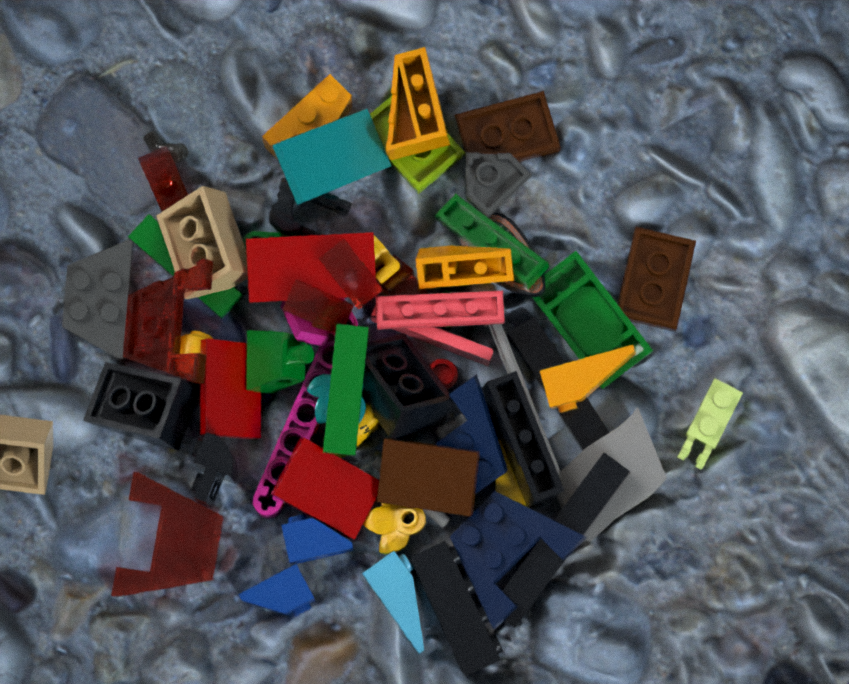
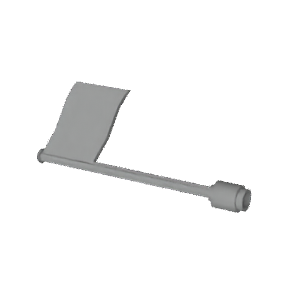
[466,283,667,554]

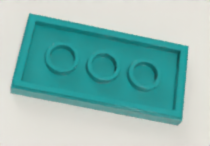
[272,109,391,205]

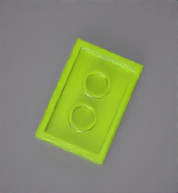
[370,96,465,194]

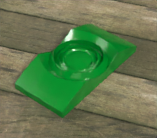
[532,251,653,389]

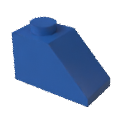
[281,514,354,565]
[238,564,316,617]

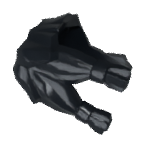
[269,177,352,236]

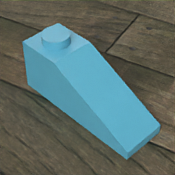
[362,551,424,654]

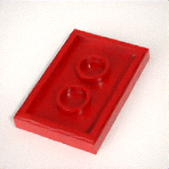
[200,338,261,440]
[271,437,379,540]

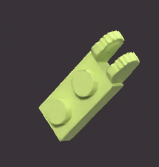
[677,378,743,470]

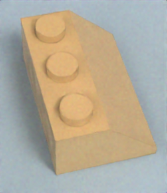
[156,186,248,299]
[0,415,53,495]

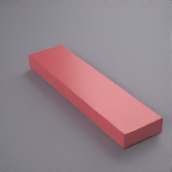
[375,290,505,330]
[371,305,494,367]

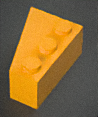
[386,47,450,161]
[262,74,352,160]

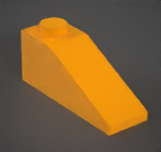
[415,245,514,289]
[540,345,636,413]

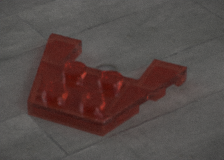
[123,259,213,384]
[111,472,224,597]

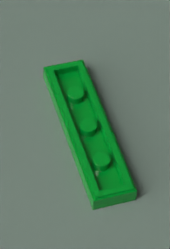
[435,194,549,290]
[128,214,242,319]
[323,324,369,456]

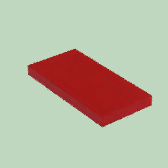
[246,232,377,303]

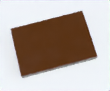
[454,91,561,162]
[617,226,696,332]
[377,438,480,516]

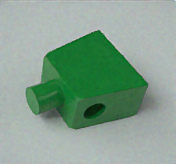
[246,330,314,394]

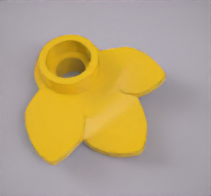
[363,503,426,554]

